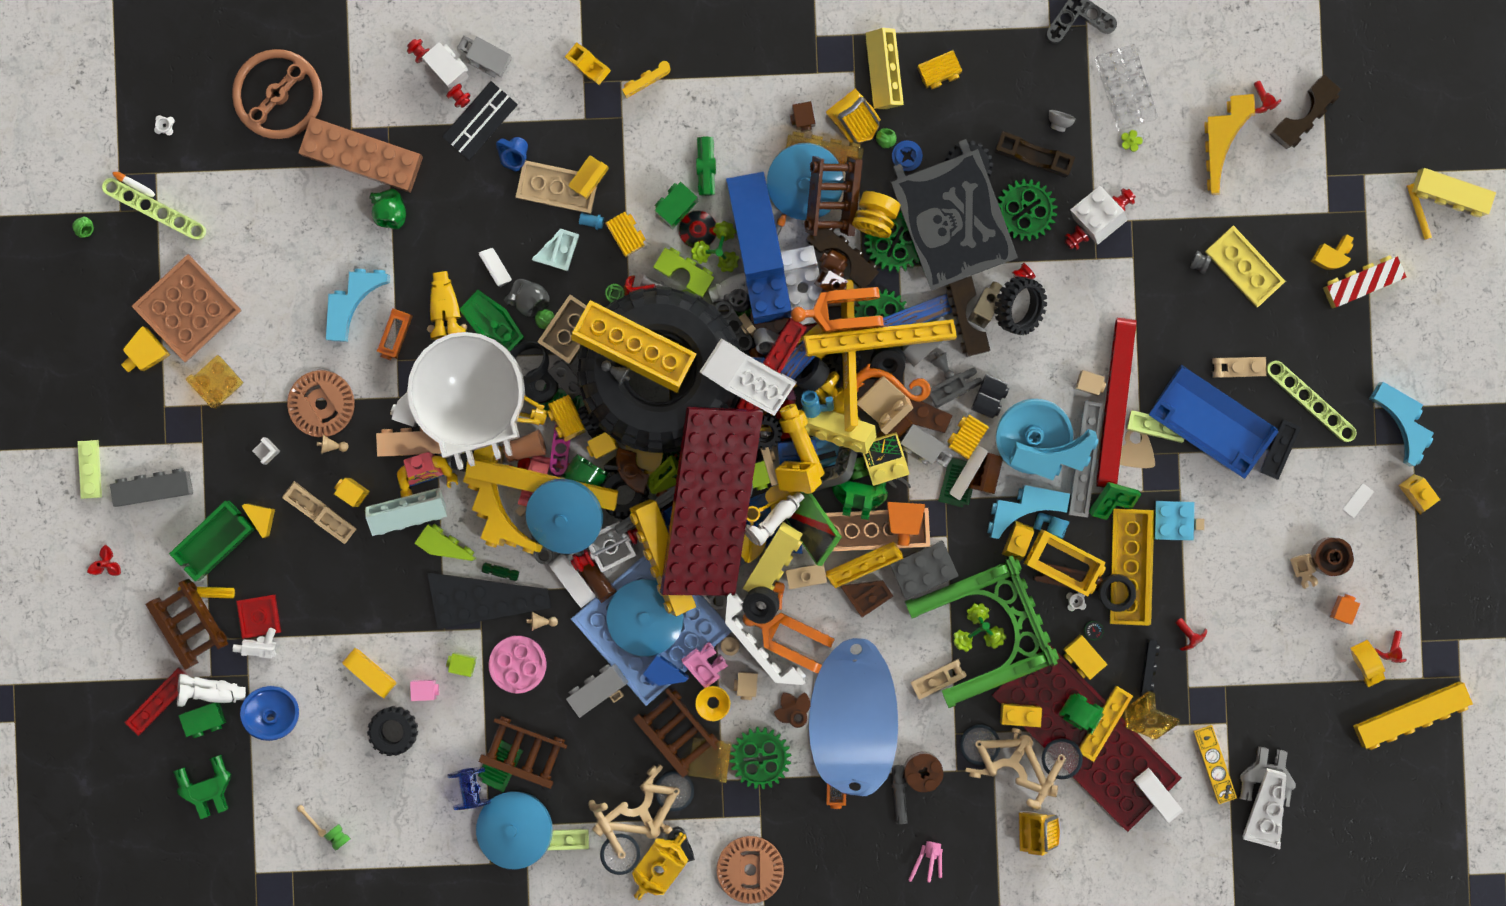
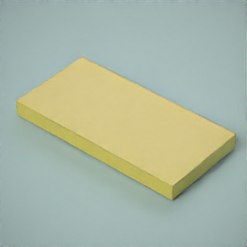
[1205,225,1286,308]

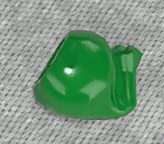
[370,188,406,229]

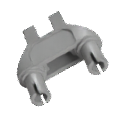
[1239,746,1296,807]

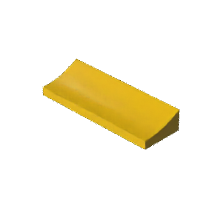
[571,300,696,393]
[1110,509,1155,626]

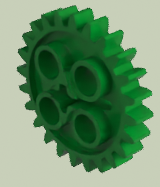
[997,179,1058,242]
[864,211,920,273]
[854,289,907,350]
[729,726,792,789]

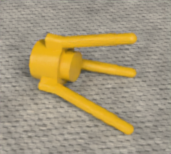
[516,395,547,425]

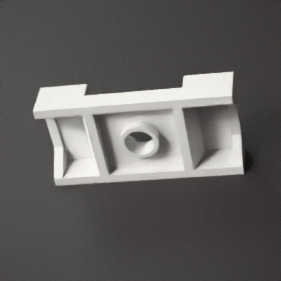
[781,245,830,325]

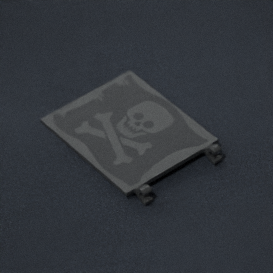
[891,139,1018,291]

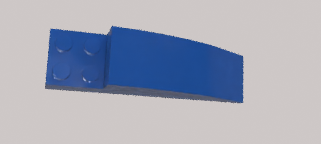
[726,171,792,324]

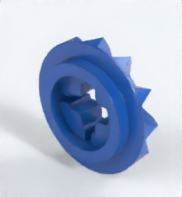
[892,140,923,171]

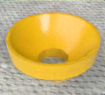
[695,686,731,721]

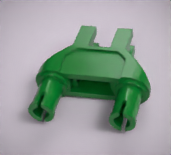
[832,481,888,520]
[173,755,231,819]

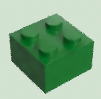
[654,181,698,229]

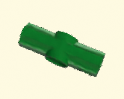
[696,136,716,196]

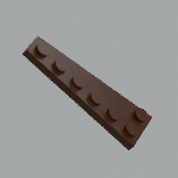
[839,372,953,433]

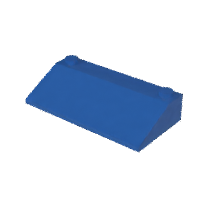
[1149,365,1278,479]

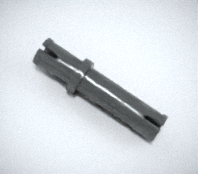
[891,765,908,824]

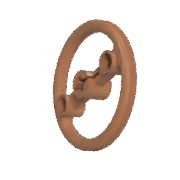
[232,49,322,139]

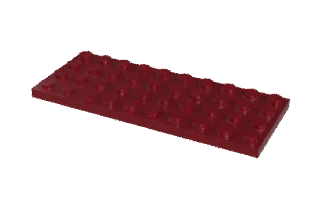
[660,407,763,596]
[992,643,1182,832]

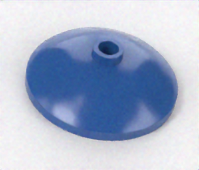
[240,686,299,741]

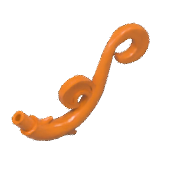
[856,364,931,402]

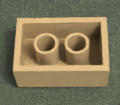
[538,295,586,365]

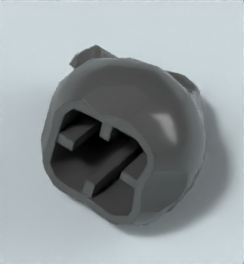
[504,279,550,317]

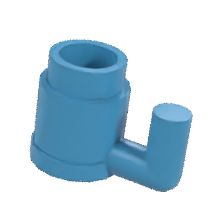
[801,390,834,418]
[1033,513,1069,539]

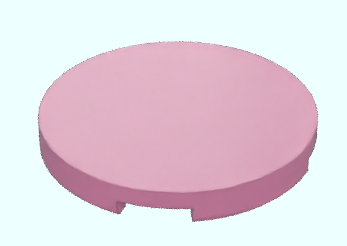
[489,636,547,694]

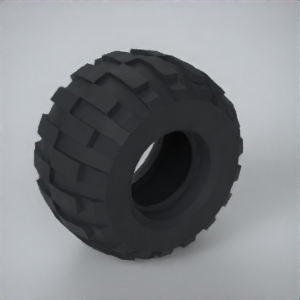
[577,287,741,453]

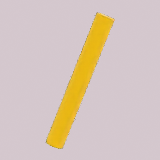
[1407,183,1432,240]

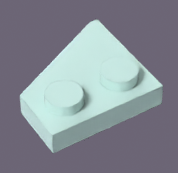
[532,229,579,271]

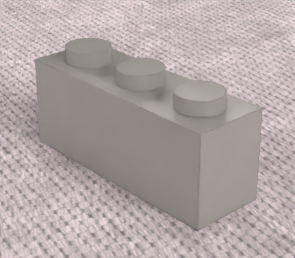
[566,664,628,718]

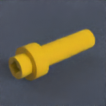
[779,404,825,477]

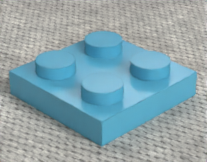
[1154,501,1195,540]

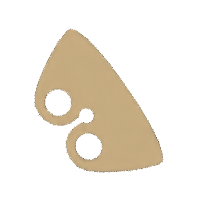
[1096,426,1155,468]

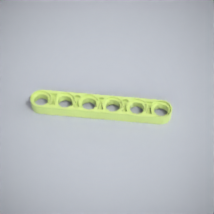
[102,178,206,240]
[1266,361,1357,442]

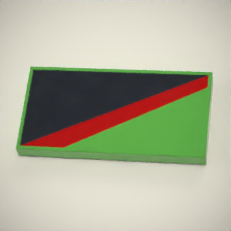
[786,492,842,566]

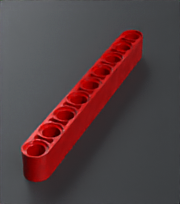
[1096,317,1136,488]

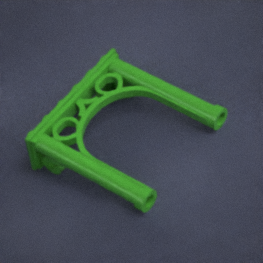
[905,555,1059,708]

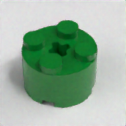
[562,454,608,486]
[1058,693,1104,735]

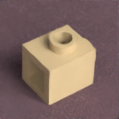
[733,671,758,700]

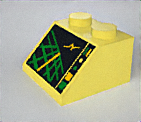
[863,432,910,486]

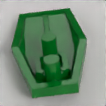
[459,290,524,352]

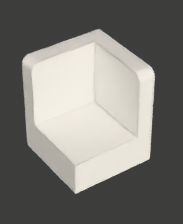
[252,437,280,465]

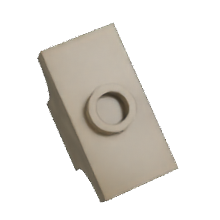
[786,564,827,589]

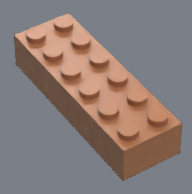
[299,117,423,193]

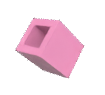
[410,679,440,701]

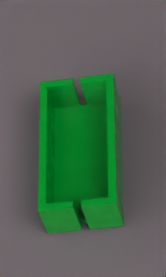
[169,501,256,582]

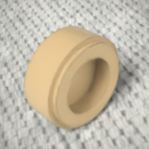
[721,636,740,656]

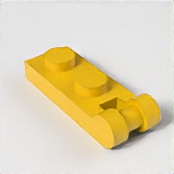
[622,61,671,99]

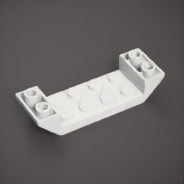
[700,339,796,416]
[725,593,806,685]

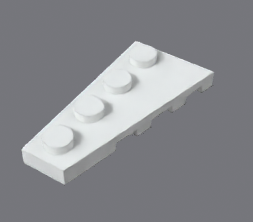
[1242,768,1286,849]

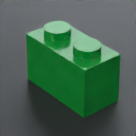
[179,702,226,739]

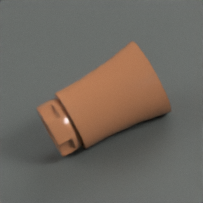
[503,429,547,462]

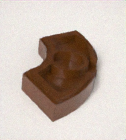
[616,448,650,495]

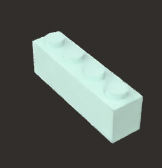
[365,488,447,536]

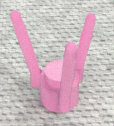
[908,841,943,883]

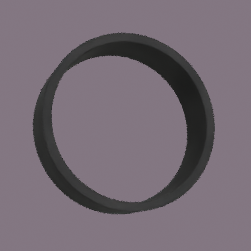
[510,341,549,383]

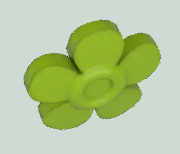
[1121,130,1143,152]

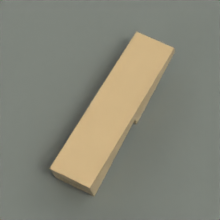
[282,481,356,544]

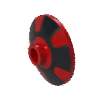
[679,211,716,248]

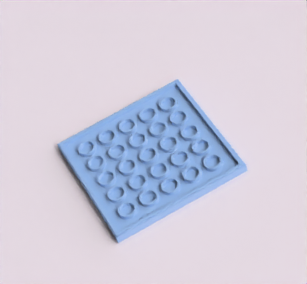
[571,556,732,706]

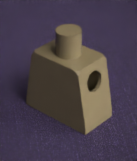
[968,281,1003,329]

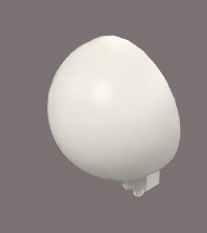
[407,332,525,470]

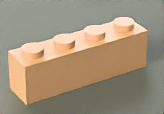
[376,428,441,457]

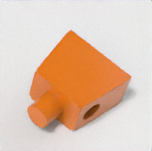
[887,502,925,546]

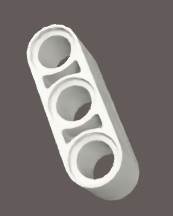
[548,553,596,608]
[1134,768,1183,824]

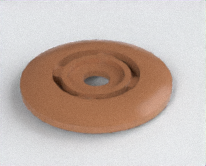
[287,370,355,437]
[717,836,784,904]

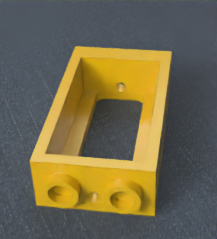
[1023,529,1106,597]

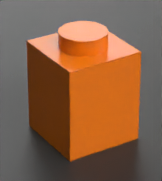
[1330,594,1360,625]

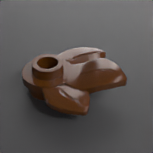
[774,692,811,728]

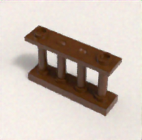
[804,156,863,236]
[145,579,228,670]
[633,688,719,778]
[478,716,568,789]

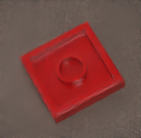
[236,595,281,639]

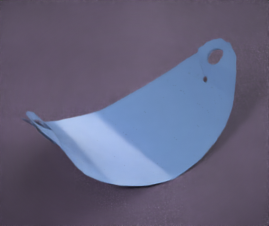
[809,638,898,796]

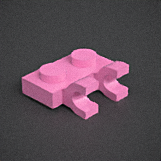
[681,642,728,688]

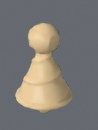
[317,435,348,454]
[527,612,558,631]

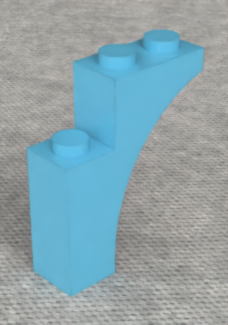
[326,269,390,342]
[1369,382,1434,466]
[1009,429,1099,480]
[987,485,1070,539]

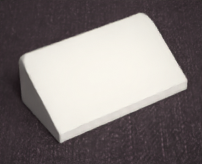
[479,248,512,287]

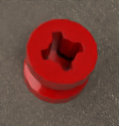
[1012,263,1036,279]

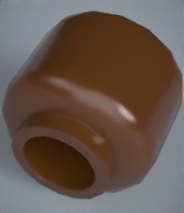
[819,249,848,273]

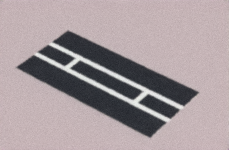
[442,81,518,160]

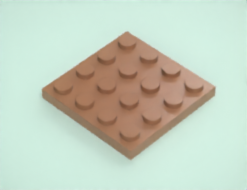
[132,254,242,363]

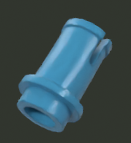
[579,212,604,230]

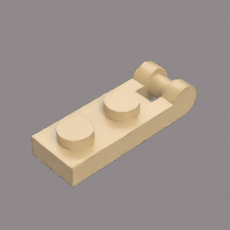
[1212,357,1266,378]
[910,659,967,700]

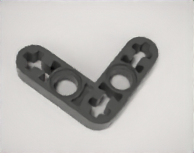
[1046,0,1117,44]
[814,446,858,492]

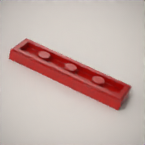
[125,667,187,736]

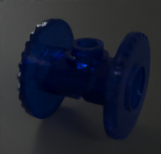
[447,767,491,810]

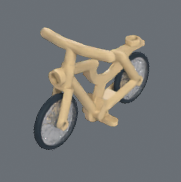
[960,725,1083,811]
[588,765,694,875]

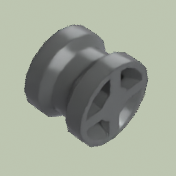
[1189,250,1211,274]
[729,289,751,312]

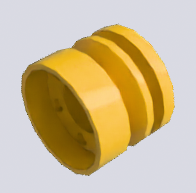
[852,191,901,238]

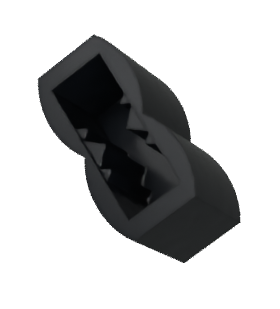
[971,374,1009,419]

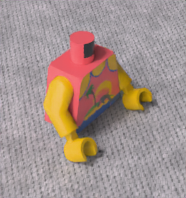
[397,452,458,497]

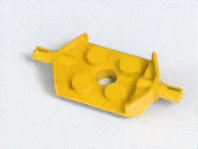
[632,832,688,900]

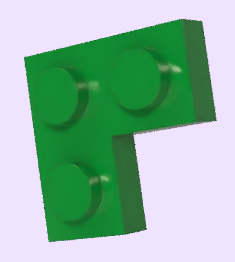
[1089,482,1141,520]

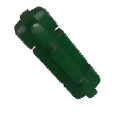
[482,563,519,581]

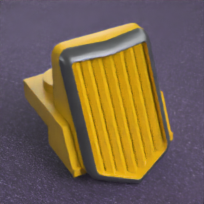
[826,88,881,144]
[1019,812,1060,856]

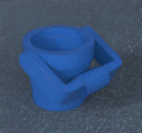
[496,137,528,171]

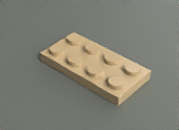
[516,161,597,214]

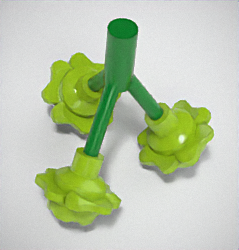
[691,221,740,272]
[954,603,1006,652]

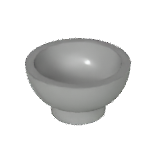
[1048,110,1076,132]

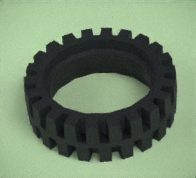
[994,276,1047,335]

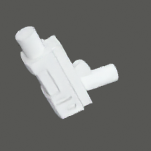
[233,628,277,659]

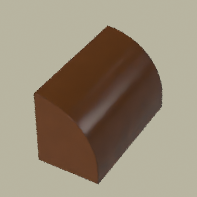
[968,453,1003,494]

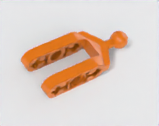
[791,287,884,332]
[742,613,835,673]

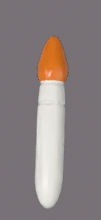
[112,172,155,197]

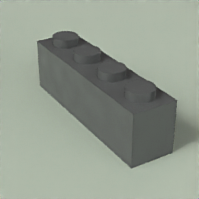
[110,468,193,507]

